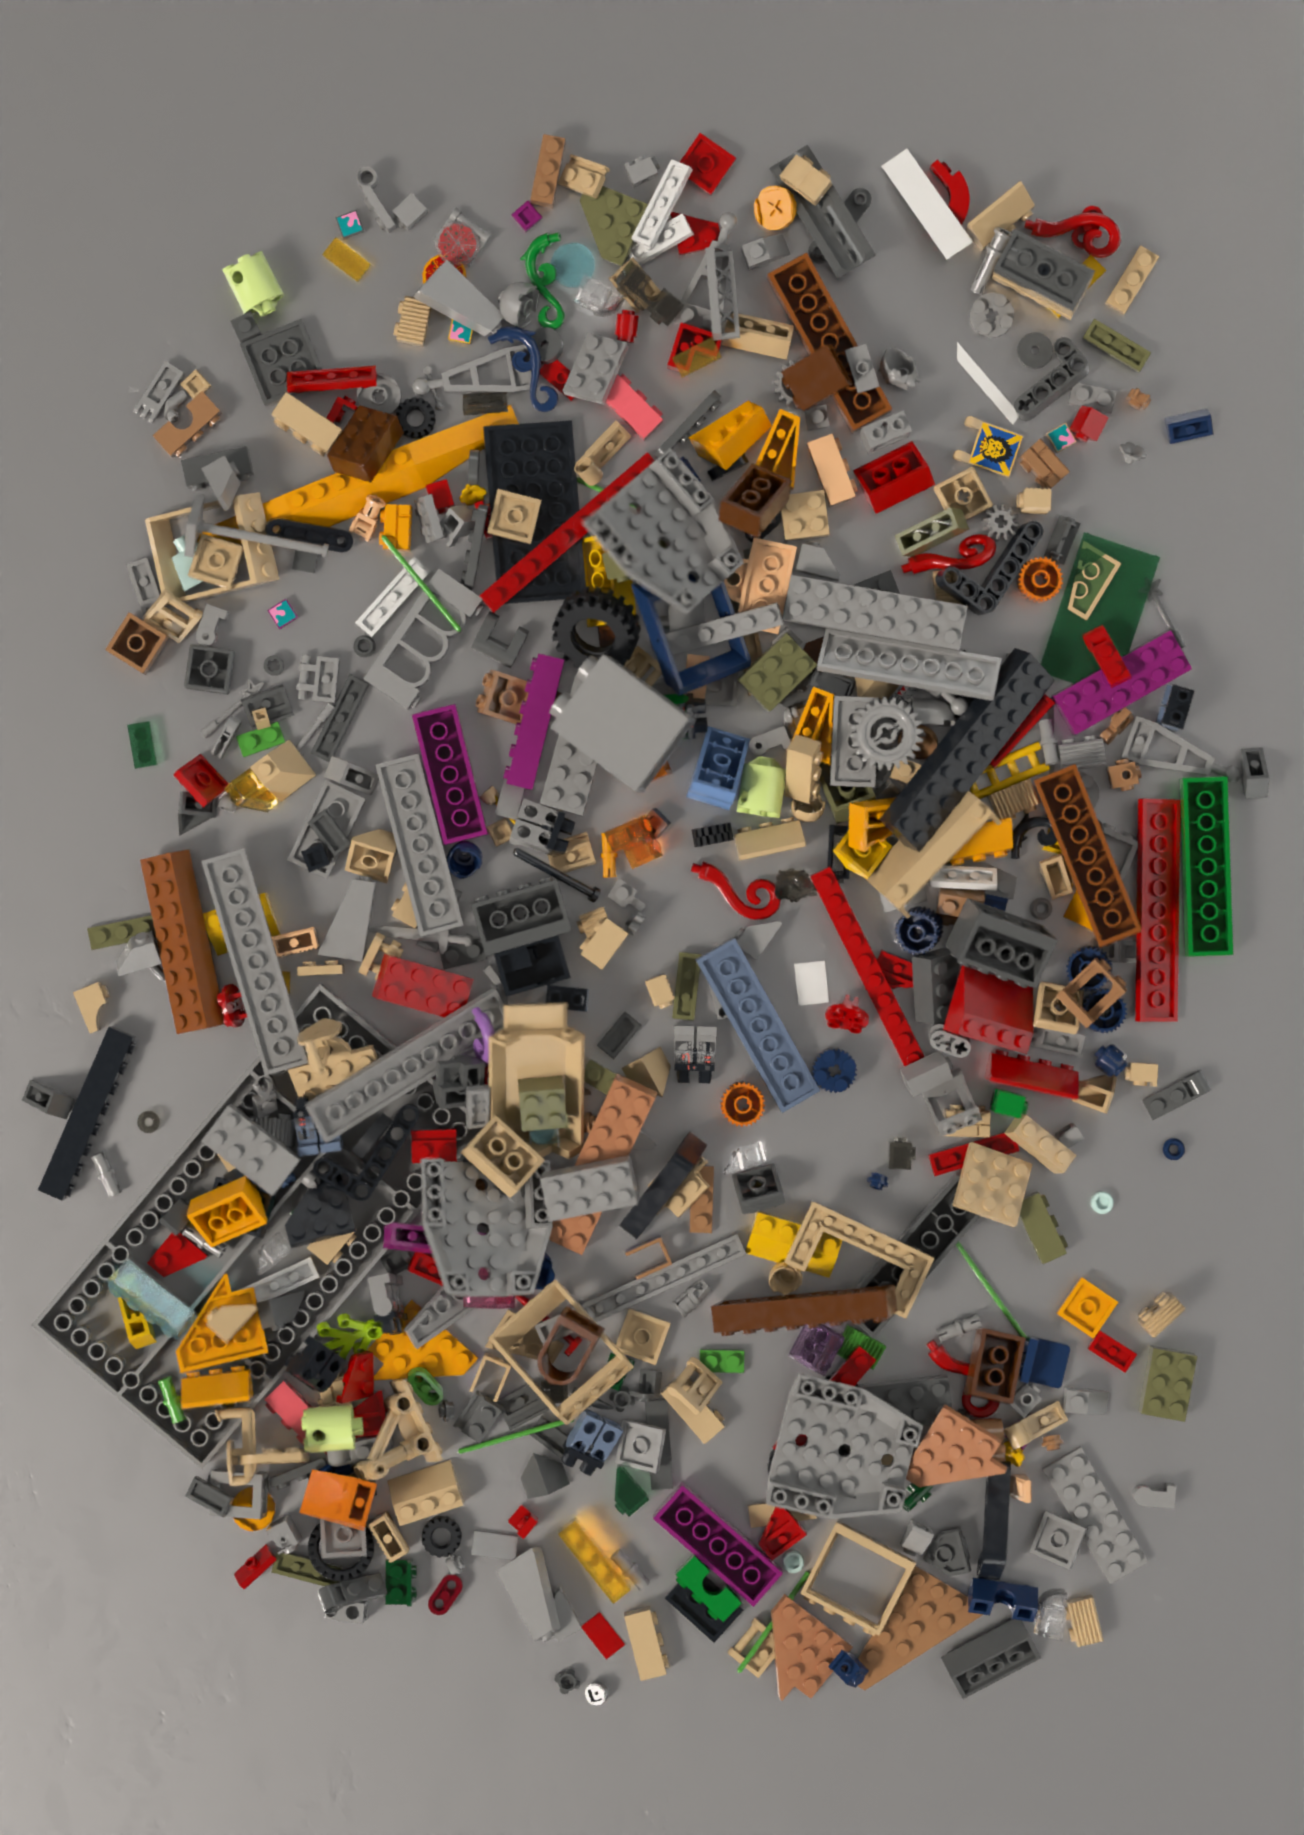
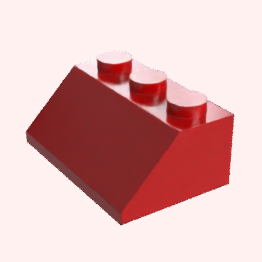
[853,441,936,514]

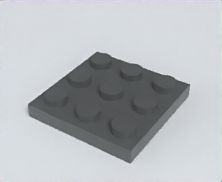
[240,319,322,407]

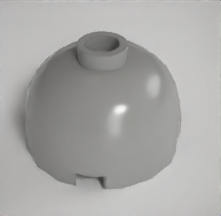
[498,282,539,328]

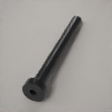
[513,848,601,903]

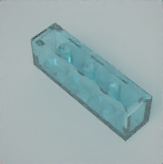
[108,1260,196,1340]

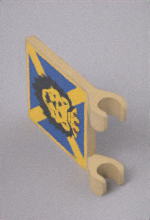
[953,416,1023,478]

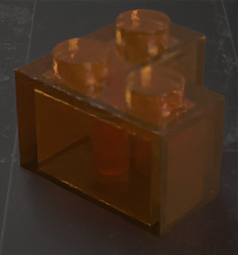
[604,815,663,869]

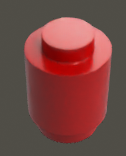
[615,310,639,343]

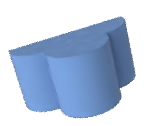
[686,726,750,810]

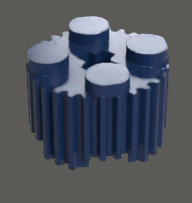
[895,906,944,955]
[1066,945,1113,992]
[1082,988,1127,1033]
[812,1048,857,1093]

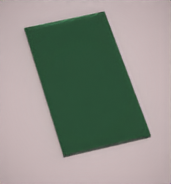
[1040,532,1160,683]

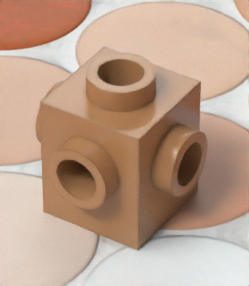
[1106,758,1141,791]

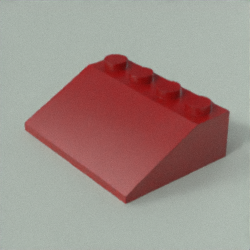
[943,965,1034,1054]
[984,1049,1079,1100]

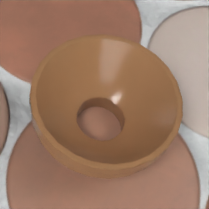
[897,725,938,759]

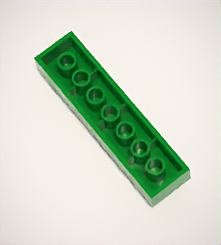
[1179,777,1233,957]

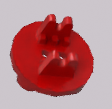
[217,984,248,1028]
[825,994,869,1034]

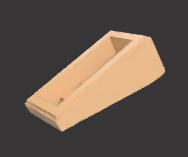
[1010,1474,1032,1503]

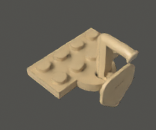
[288,1018,378,1101]
[215,1407,310,1486]

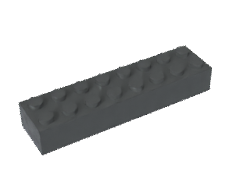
[855,1173,980,1339]

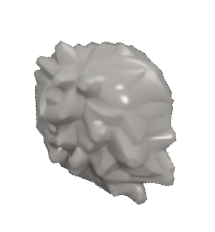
[878,347,920,390]

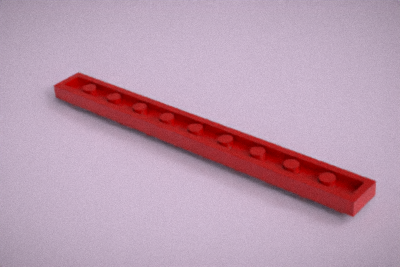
[479,452,655,613]
[810,866,925,1066]

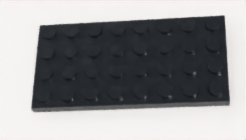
[483,420,586,605]

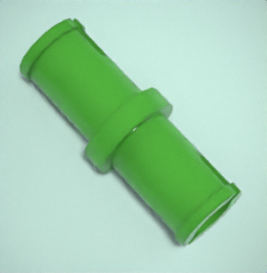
[158,1376,186,1423]

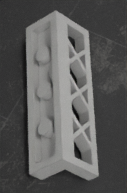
[705,247,740,341]

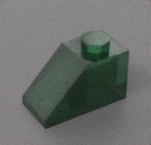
[614,1464,649,1517]

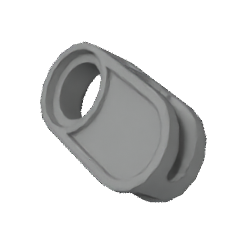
[211,716,242,759]

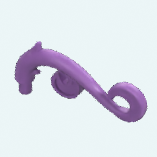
[472,1007,495,1085]

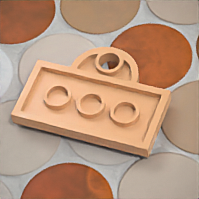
[724,538,797,634]

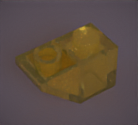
[225,768,278,813]

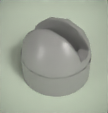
[218,794,237,813]
[301,1169,321,1189]

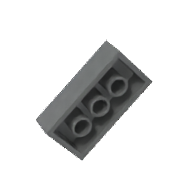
[859,1374,952,1425]

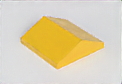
[833,830,892,879]

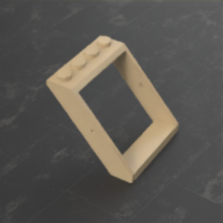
[145,492,279,606]
[488,1279,634,1425]

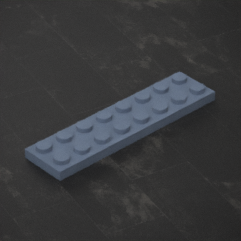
[695,937,820,1113]

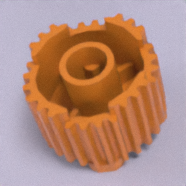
[1016,557,1063,603]
[720,1081,765,1127]

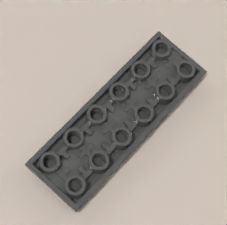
[769,145,876,279]

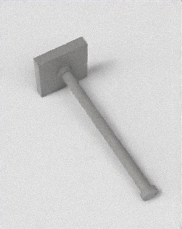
[184,493,329,558]

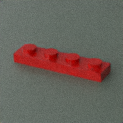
[287,365,377,393]
[990,694,1055,769]
[928,1132,1020,1176]

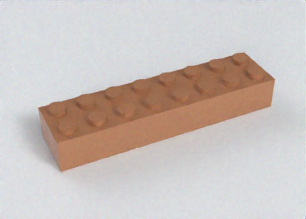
[549,1074,657,1255]

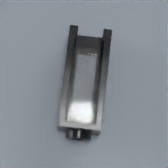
[827,825,850,883]

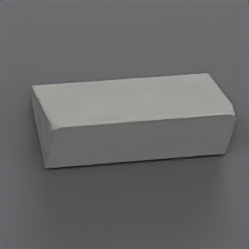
[471,1531,518,1560]

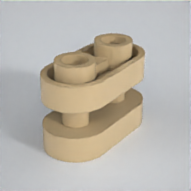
[359,932,404,980]

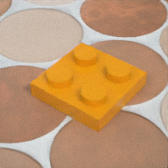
[1056,1277,1118,1339]

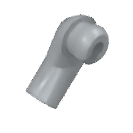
[164,390,188,423]
[783,706,800,739]

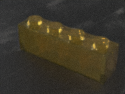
[558,1516,631,1604]

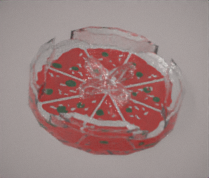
[435,221,479,266]

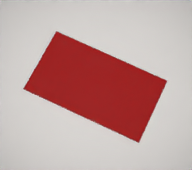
[582,1612,625,1660]

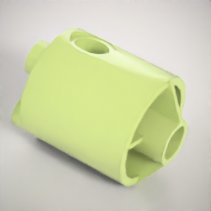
[222,251,284,317]
[737,756,786,818]
[302,1404,363,1453]

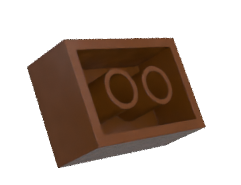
[327,405,404,483]
[718,463,792,537]
[964,1328,1026,1404]

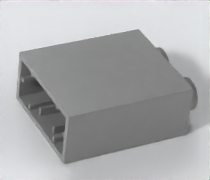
[549,655,696,792]

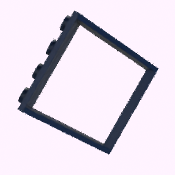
[632,574,751,696]

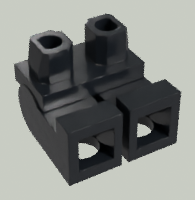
[284,1335,348,1393]

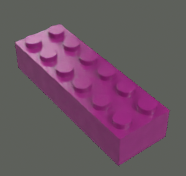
[1051,630,1192,735]
[412,704,488,845]
[653,1482,783,1607]

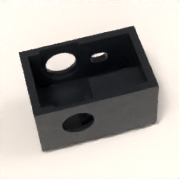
[494,935,571,997]

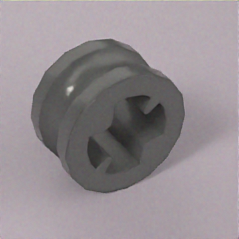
[264,655,284,676]

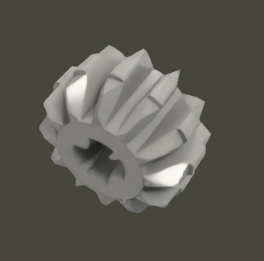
[981,503,1019,541]

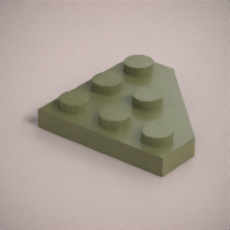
[580,186,648,267]

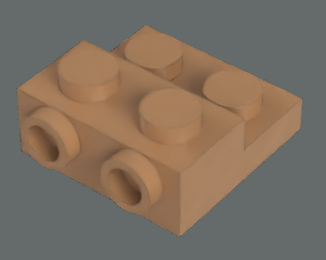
[476,670,528,725]

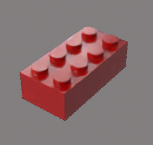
[372,953,474,1017]

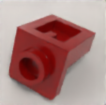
[326,395,358,424]
[508,1505,538,1539]

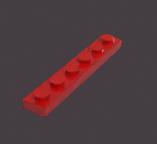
[772,1345,877,1450]

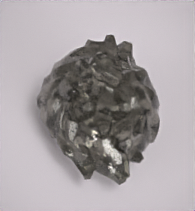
[774,868,817,903]

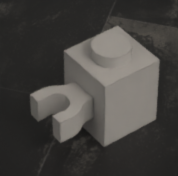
[440,504,475,547]

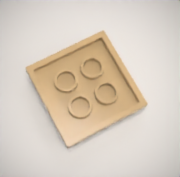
[952,1142,1033,1227]

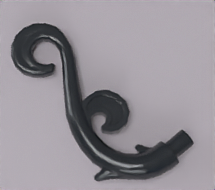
[1011,813,1104,859]

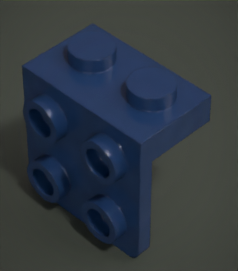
[1018,1335,1070,1388]

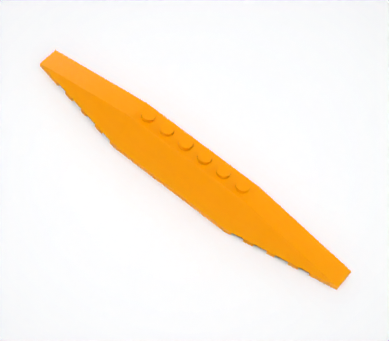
[198,405,519,546]

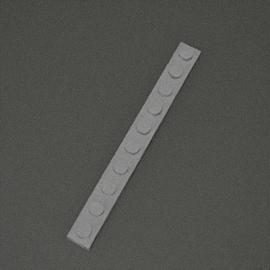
[535,1234,746,1345]

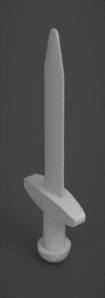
[369,926,473,954]

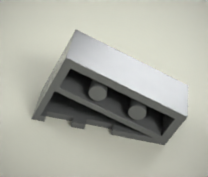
[912,948,960,1025]

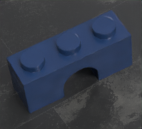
[968,1578,1038,1622]

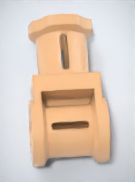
[349,494,385,542]

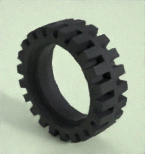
[308,1523,374,1581]

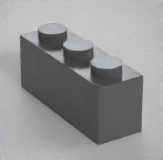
[181,446,254,491]

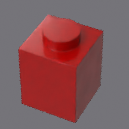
[1070,405,1109,442]
[425,479,455,515]

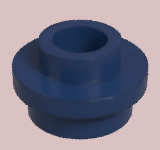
[1162,1138,1185,1160]
[867,1172,889,1190]

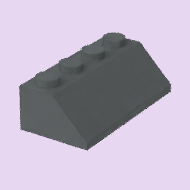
[941,1619,1041,1699]

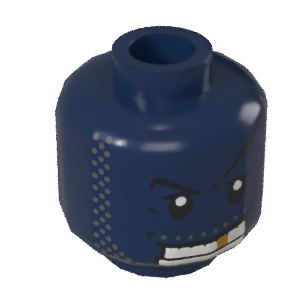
[1094,1044,1128,1077]

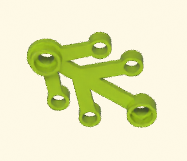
[304,1313,383,1360]

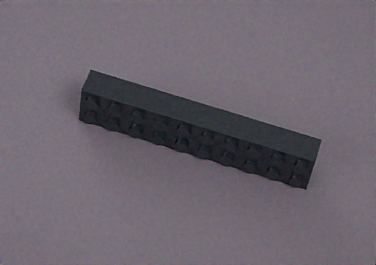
[879,648,1055,852]

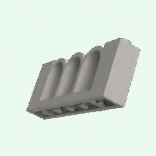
[363,569,484,710]

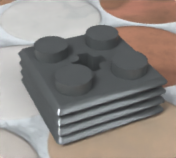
[184,644,235,695]
[732,1163,785,1214]

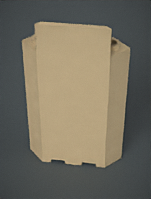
[489,1003,584,1159]

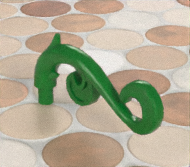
[520,232,565,330]

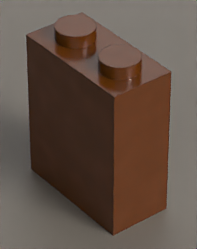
[781,345,853,411]

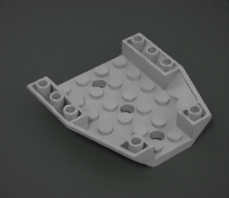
[583,448,744,614]
[421,1159,553,1297]
[766,1373,923,1519]

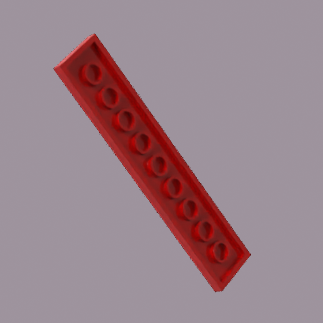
[1135,799,1181,1022]

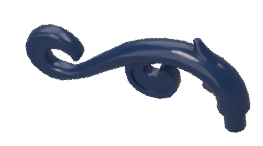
[488,326,559,412]

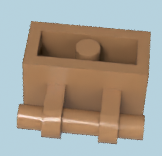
[935,888,985,926]

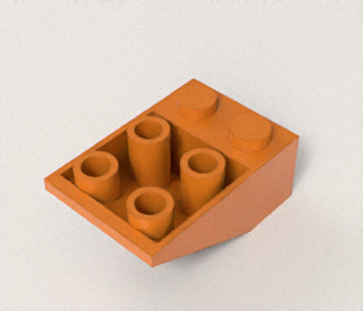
[299,1469,377,1531]

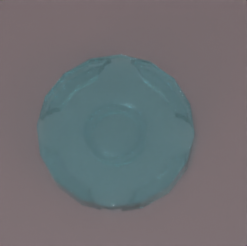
[551,243,595,288]

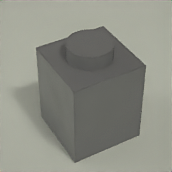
[230,311,262,343]

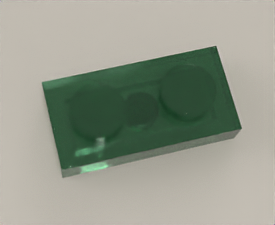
[127,721,158,769]

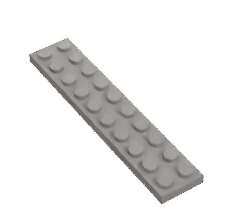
[201,848,308,1076]
[305,988,504,1143]

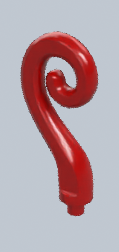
[1024,212,1121,258]
[901,534,996,575]
[691,861,781,920]
[926,1339,1000,1418]

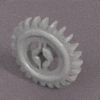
[850,697,924,771]

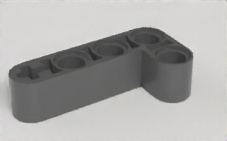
[1014,337,1089,421]

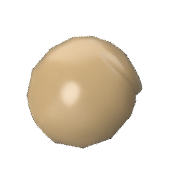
[791,794,826,822]
[768,1262,803,1295]

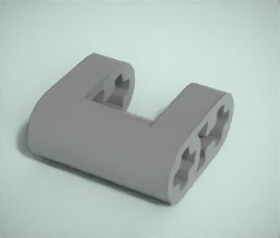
[929,1023,971,1058]

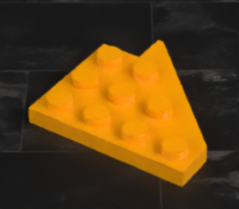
[176,1274,269,1374]

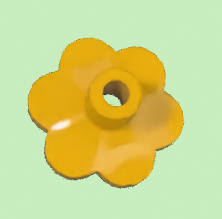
[459,484,487,506]
[1004,1441,1025,1467]

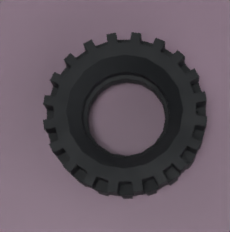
[552,587,641,669]

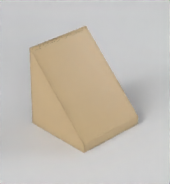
[252,708,271,730]

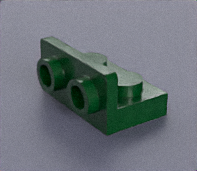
[385,1559,417,1607]

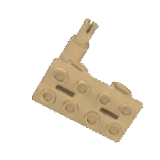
[352,1379,442,1481]

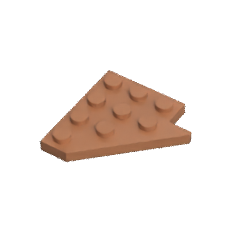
[906,1404,1008,1487]
[771,1594,853,1701]

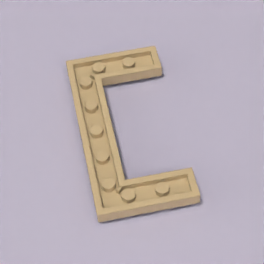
[784,1201,934,1319]

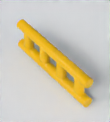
[969,741,1050,800]

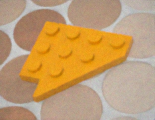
[368,1299,479,1381]

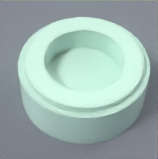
[1091,1191,1114,1214]
[782,1550,804,1573]

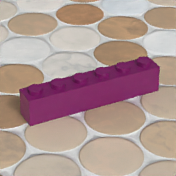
[503,653,565,790]
[383,1223,486,1254]

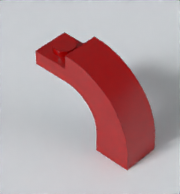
[930,159,970,226]

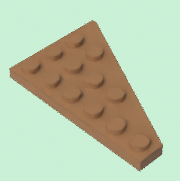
[857,1565,982,1690]

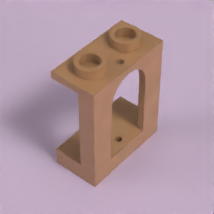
[1056,958,1127,1028]

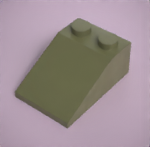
[819,762,876,824]

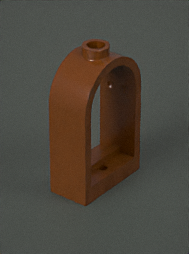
[537,1306,605,1385]

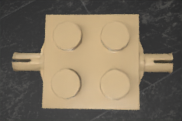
[648,1156,710,1218]

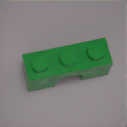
[989,1088,1028,1119]
[675,1554,742,1622]

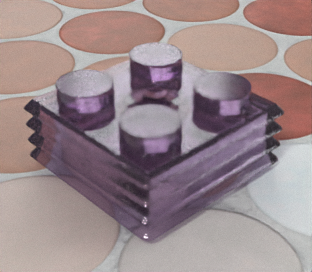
[788,1324,845,1376]

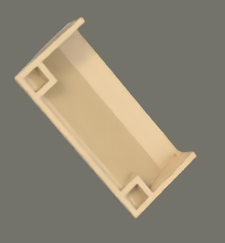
[864,791,1002,919]

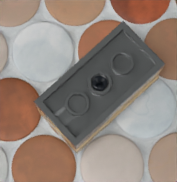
[992,229,1095,321]

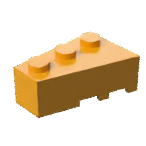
[688,400,772,470]
[756,409,800,490]
[791,687,835,766]
[848,797,896,852]

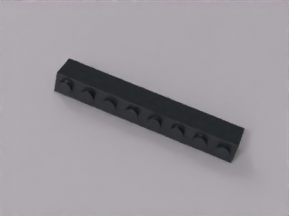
[38,1026,137,1201]

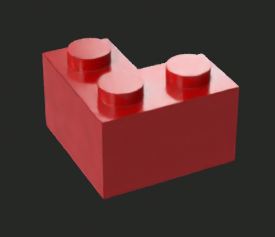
[667,323,722,375]

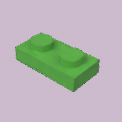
[236,721,285,757]
[700,1349,744,1373]

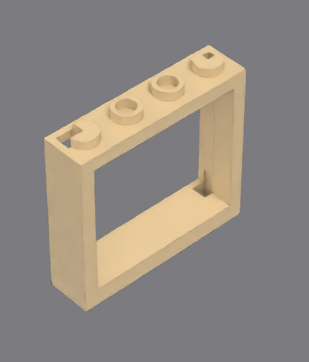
[800,1520,917,1636]

